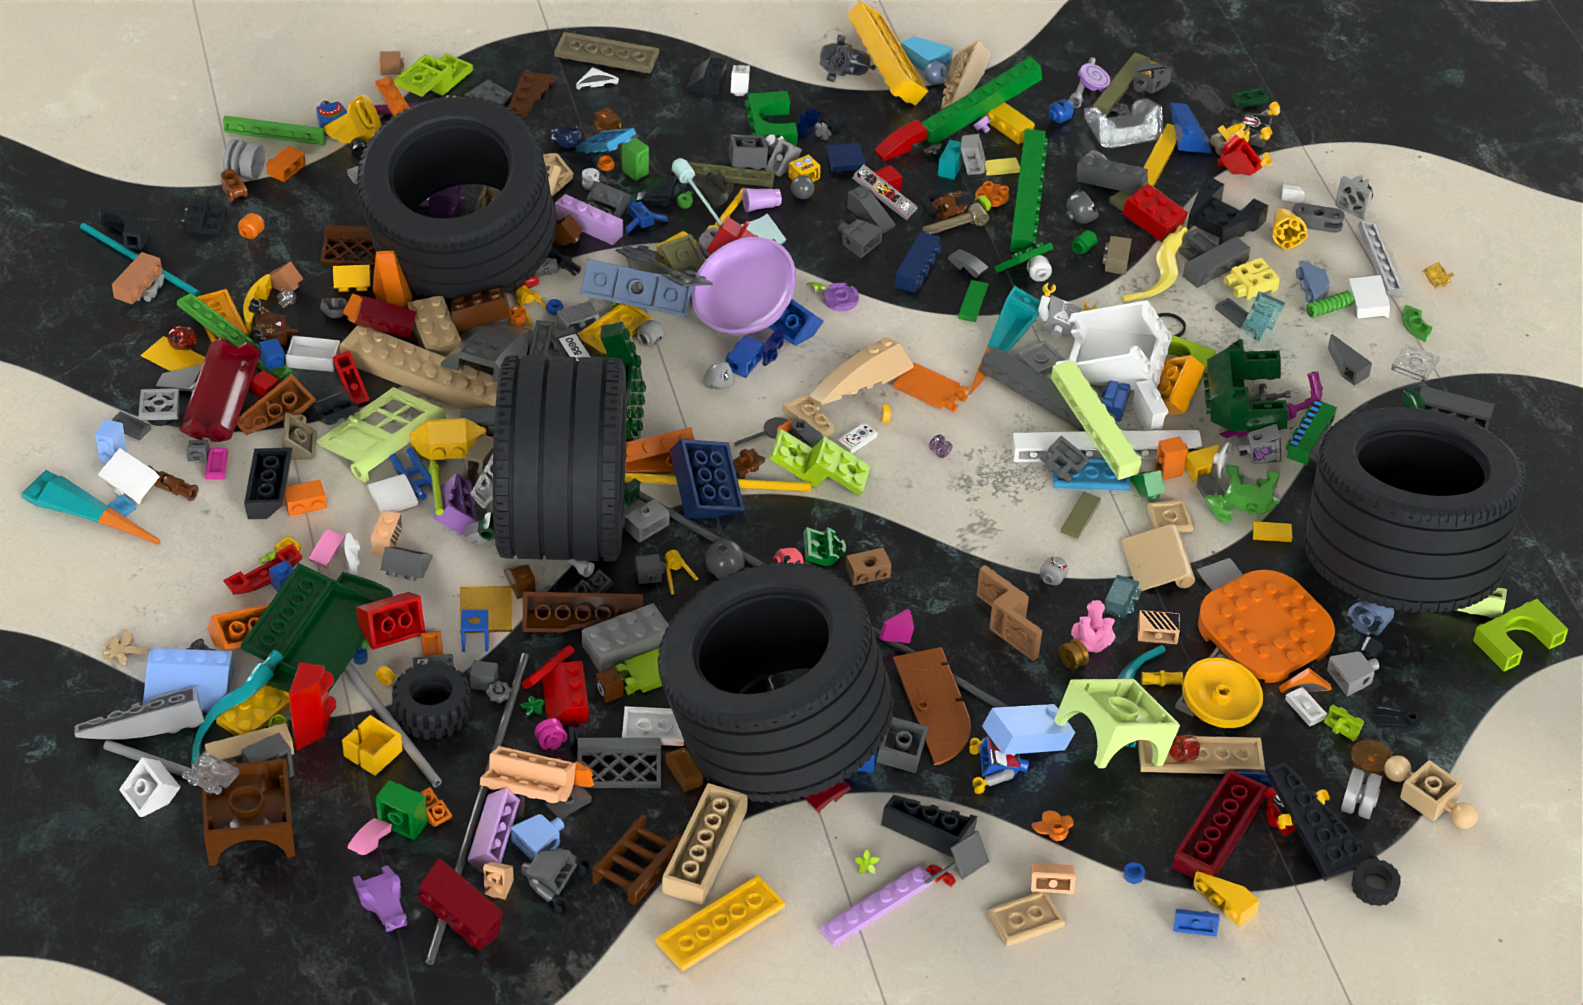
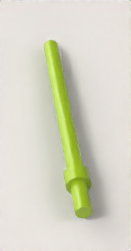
[429,460,444,516]

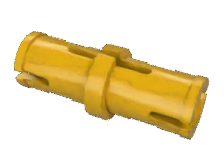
[1141,670,1183,687]

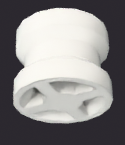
[582,168,599,190]

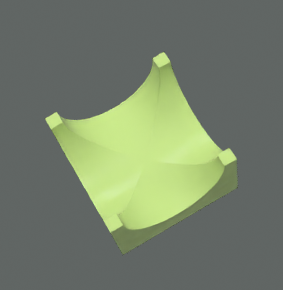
[1054,679,1180,768]

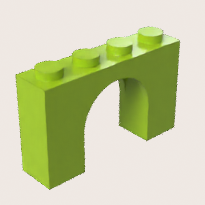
[1167,334,1216,390]
[1473,599,1568,671]

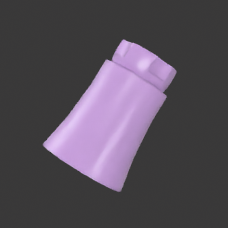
[742,188,782,212]

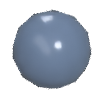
[924,61,947,84]

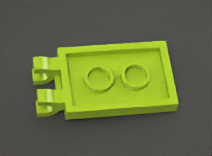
[615,648,662,695]

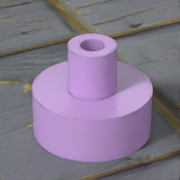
[973,116,990,133]

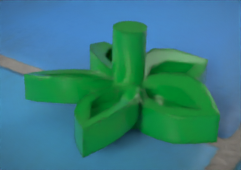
[520,696,545,717]

